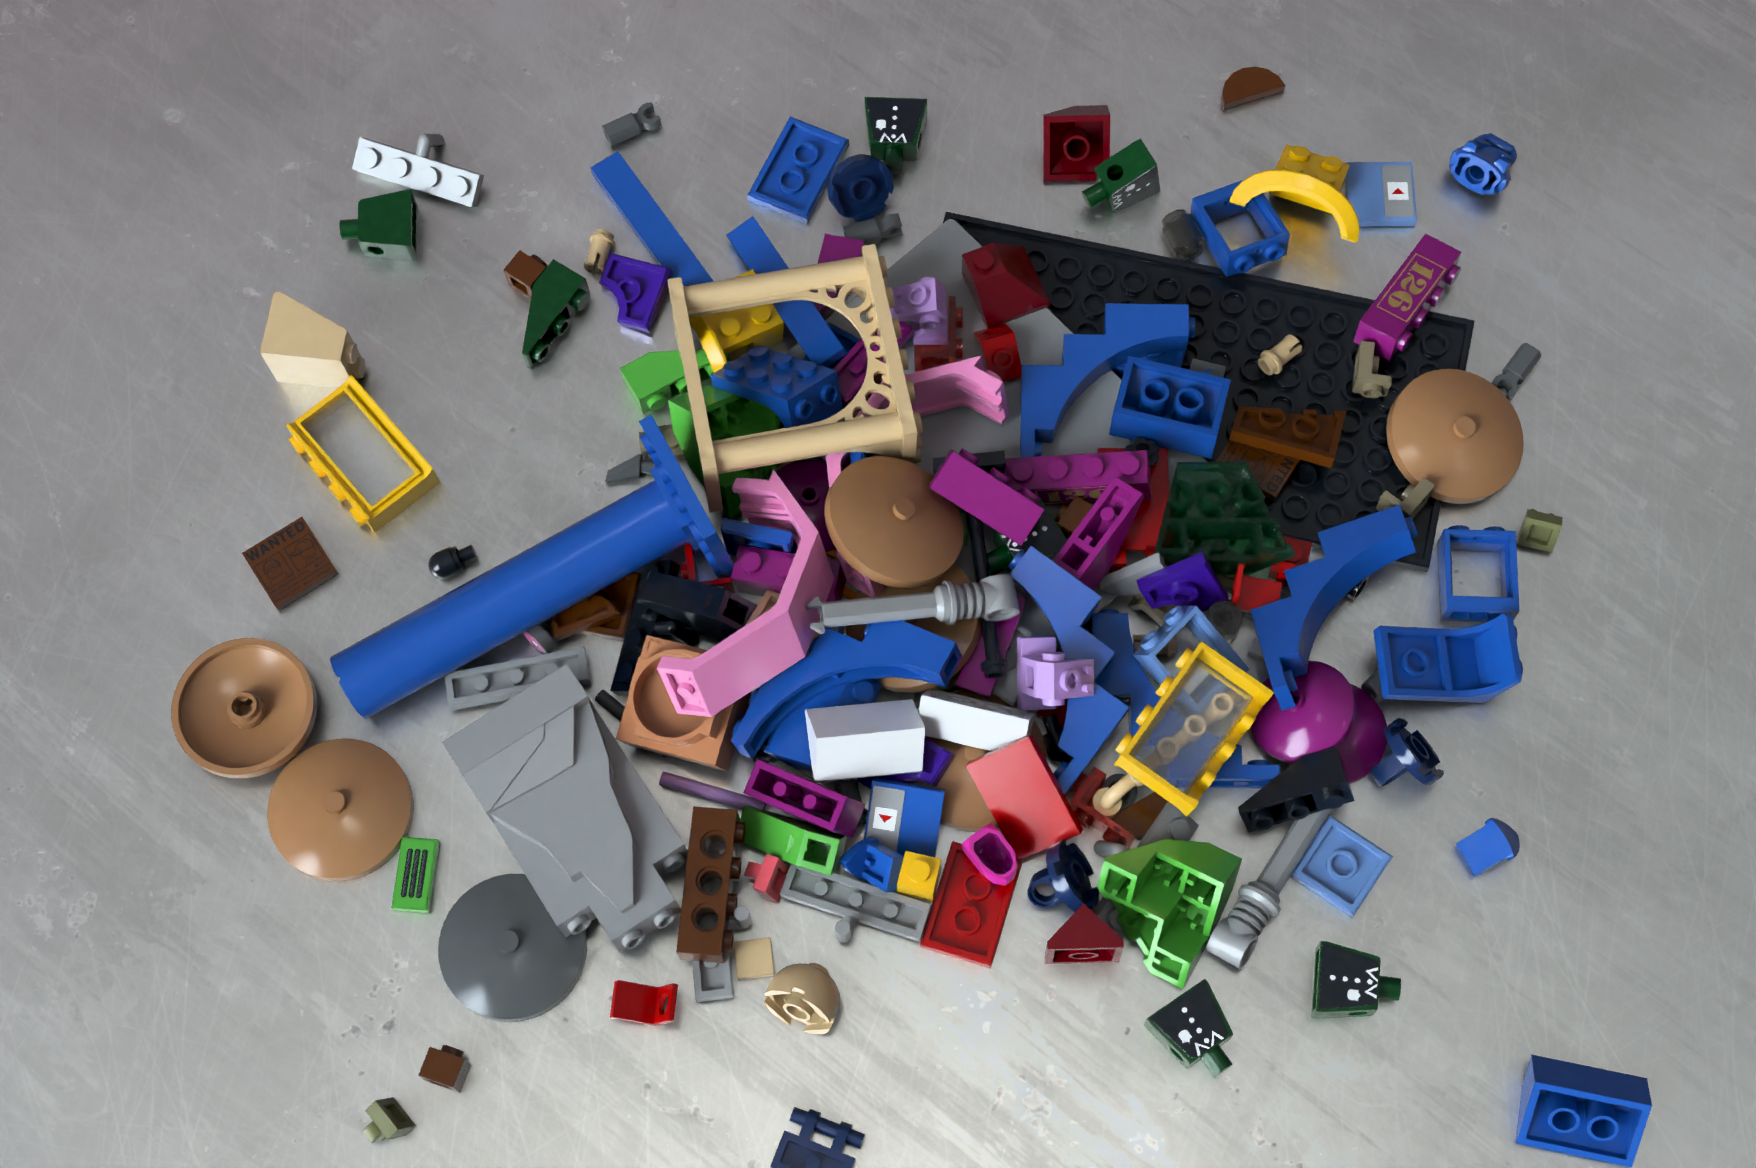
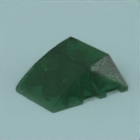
[1154,462,1295,575]

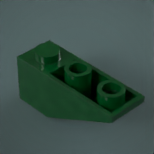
[522,259,590,370]

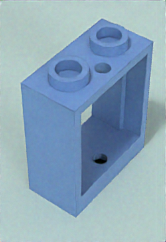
[1133,606,1249,718]

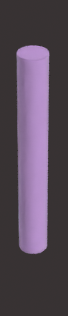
[659,771,766,810]

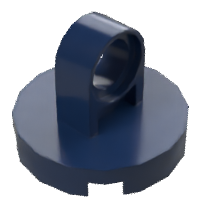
[827,154,894,221]
[1370,718,1444,787]
[1027,840,1099,912]

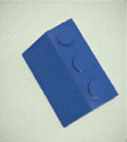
[1109,356,1231,459]
[764,679,882,783]
[1516,1055,1652,1167]

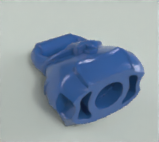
[1449,133,1517,196]

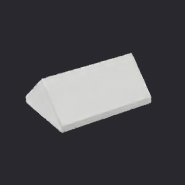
[919,688,1036,751]
[805,699,925,783]

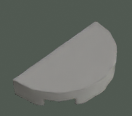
[1100,553,1165,596]

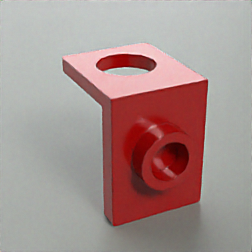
[973,324,1022,382]
[681,544,735,593]
[1229,563,1282,613]
[610,980,678,1026]

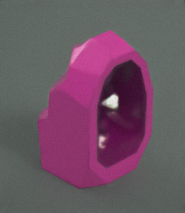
[962,822,1018,886]

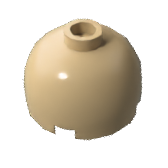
[764,963,840,1034]

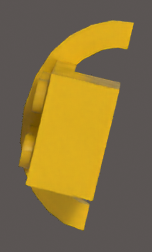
[1229,144,1360,243]
[670,269,784,373]

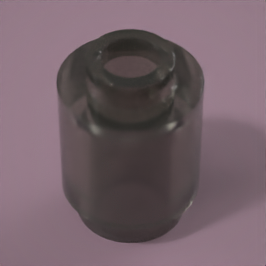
[1162,209,1206,261]
[1206,601,1243,644]

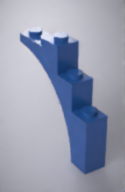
[731,620,962,759]

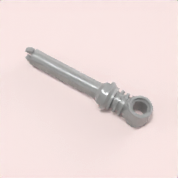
[807,574,1020,634]
[1206,809,1332,969]

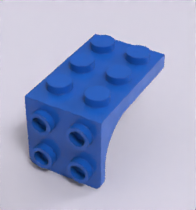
[711,346,844,460]
[1373,613,1523,703]

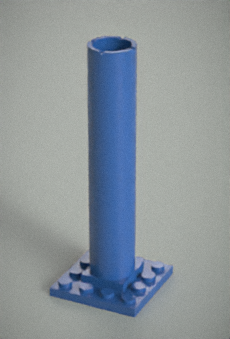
[330,414,734,719]

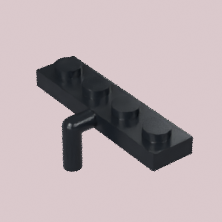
[610,560,699,696]

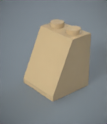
[260,291,365,388]

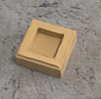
[734,937,775,981]

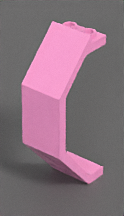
[826,355,1010,597]
[657,470,834,717]

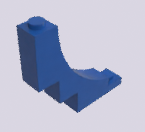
[1020,303,1195,458]
[1250,505,1418,711]
[1009,546,1129,796]
[1090,609,1280,788]

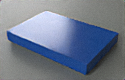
[747,116,849,224]

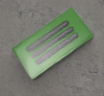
[391,837,440,913]

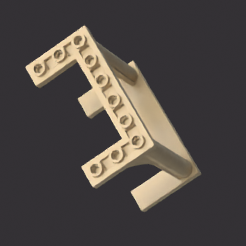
[667,244,923,513]

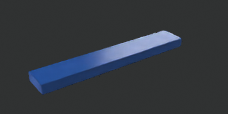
[590,151,713,286]
[726,216,848,368]

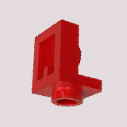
[1268,535,1312,586]

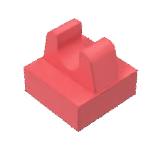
[744,854,789,903]

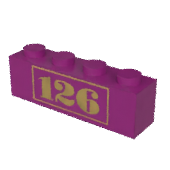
[1353,233,1461,361]
[1005,450,1152,506]

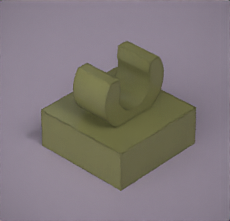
[1517,509,1563,553]
[362,1097,416,1143]

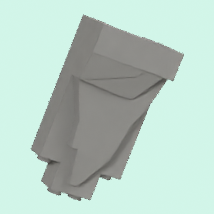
[442,663,688,952]

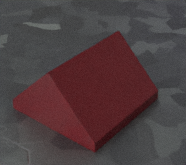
[1045,903,1124,964]

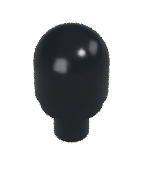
[428,545,477,579]
[1042,713,1072,764]

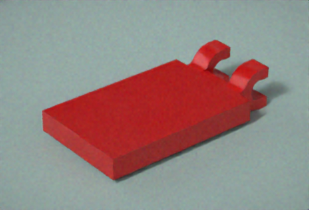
[1097,448,1171,573]

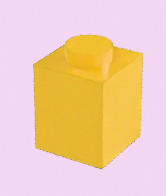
[897,851,942,904]

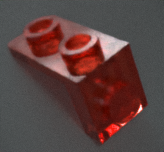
[914,296,963,372]
[1070,767,1135,850]

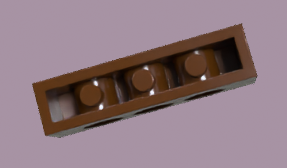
[676,806,746,963]

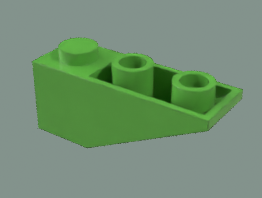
[620,349,731,414]
[740,805,847,875]

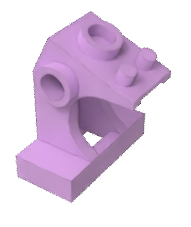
[890,277,948,360]
[1017,636,1094,710]

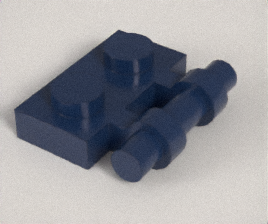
[770,1107,865,1168]

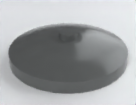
[438,874,587,1022]

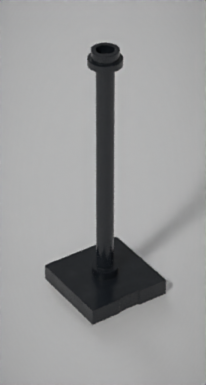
[933,450,1008,679]

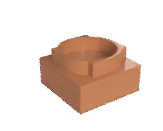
[616,635,752,772]

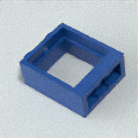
[1190,180,1290,277]
[1438,525,1519,622]

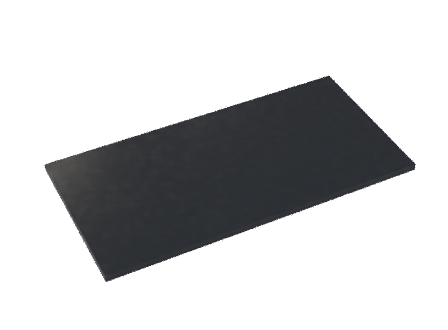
[943,212,1475,572]

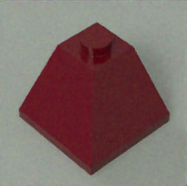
[1043,105,1110,181]
[962,243,1051,328]

